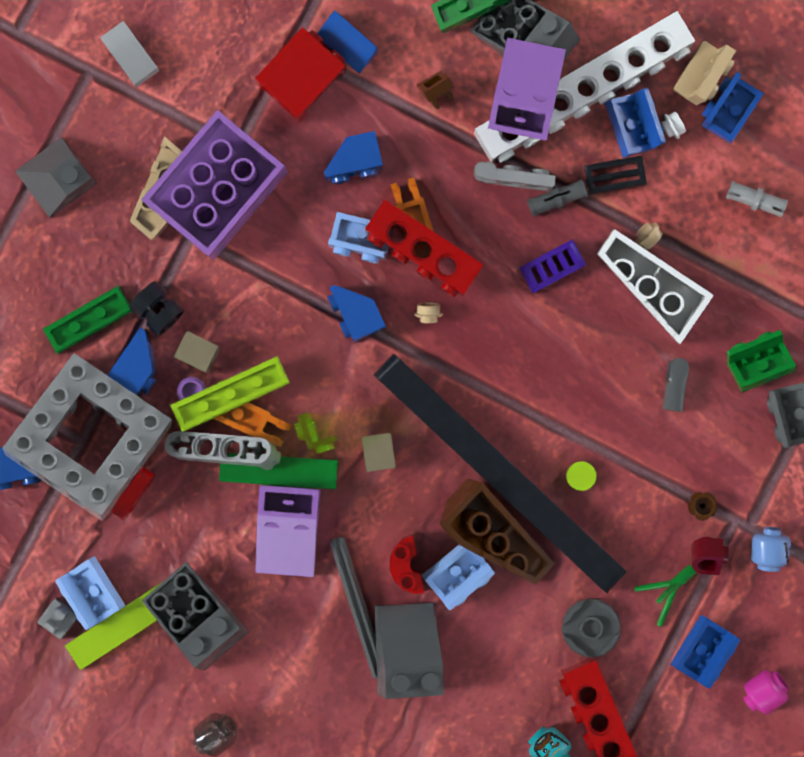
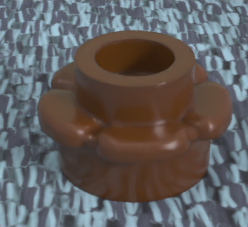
[688,492,717,521]

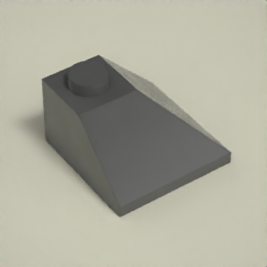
[15,137,97,218]

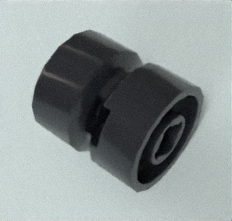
[129,281,185,337]

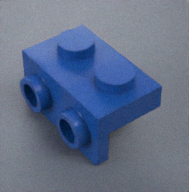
[701,72,764,144]
[605,88,666,158]
[670,614,740,689]

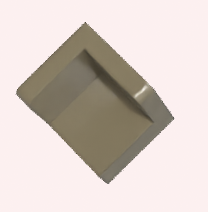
[174,331,221,374]
[362,433,396,472]

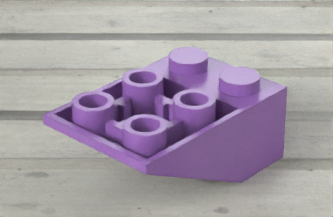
[488,38,566,141]
[255,485,321,577]

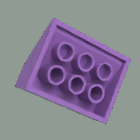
[141,110,288,261]

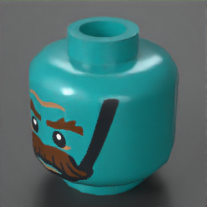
[528,726,572,757]

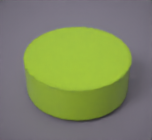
[566,461,596,491]

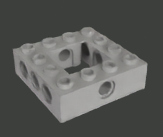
[2,353,172,521]

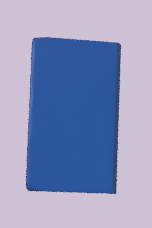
[317,10,378,74]

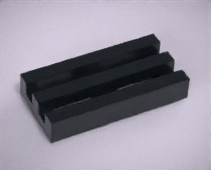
[584,155,647,195]

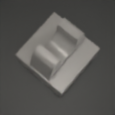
[37,598,77,640]

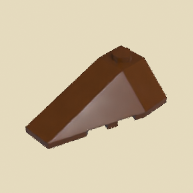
[440,478,555,585]

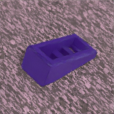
[519,239,586,294]

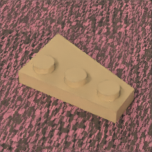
[130,136,182,242]

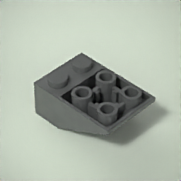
[471,0,580,60]
[142,562,249,671]

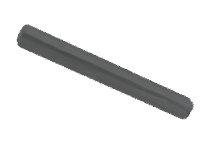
[330,537,377,679]

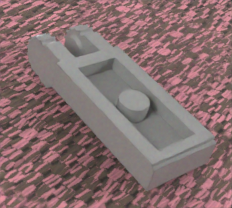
[473,161,556,192]

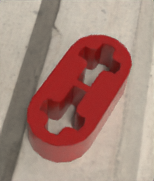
[111,467,156,521]

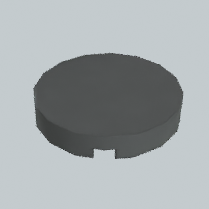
[561,598,620,657]

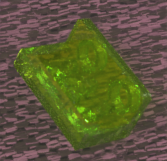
[294,412,339,454]

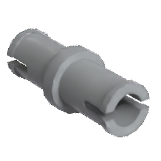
[726,180,788,218]

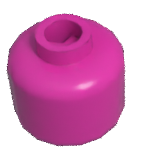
[743,670,790,715]

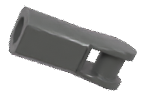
[662,358,689,412]

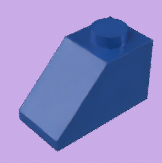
[107,327,157,397]

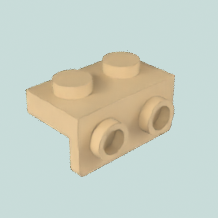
[673,41,736,105]

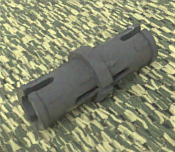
[527,179,588,217]

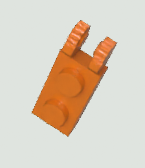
[390,177,434,258]
[214,403,291,447]

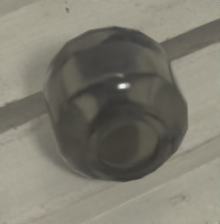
[193,712,238,757]

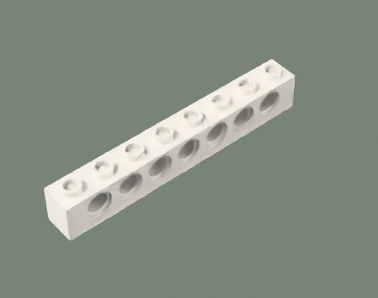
[474,11,695,163]

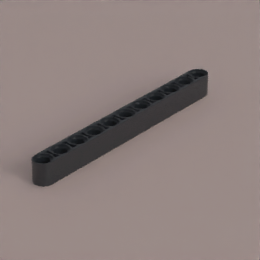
[373,353,627,593]

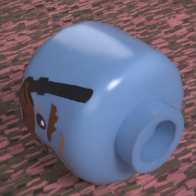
[751,527,791,572]

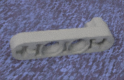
[165,431,281,470]

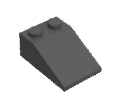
[375,603,444,699]

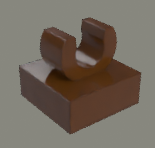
[417,71,454,110]

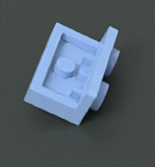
[328,212,394,264]
[421,545,495,610]
[56,556,126,630]

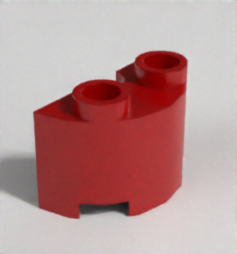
[390,534,425,594]

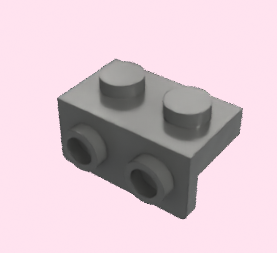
[767,382,804,448]

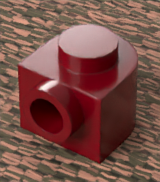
[691,537,729,575]

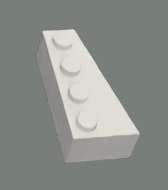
[597,229,714,344]

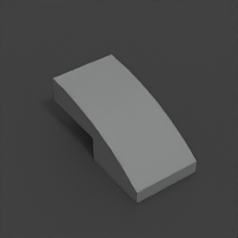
[100,21,160,87]

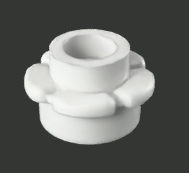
[661,112,686,139]

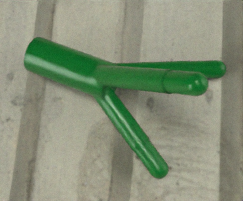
[634,565,696,627]

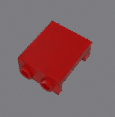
[255,27,346,123]

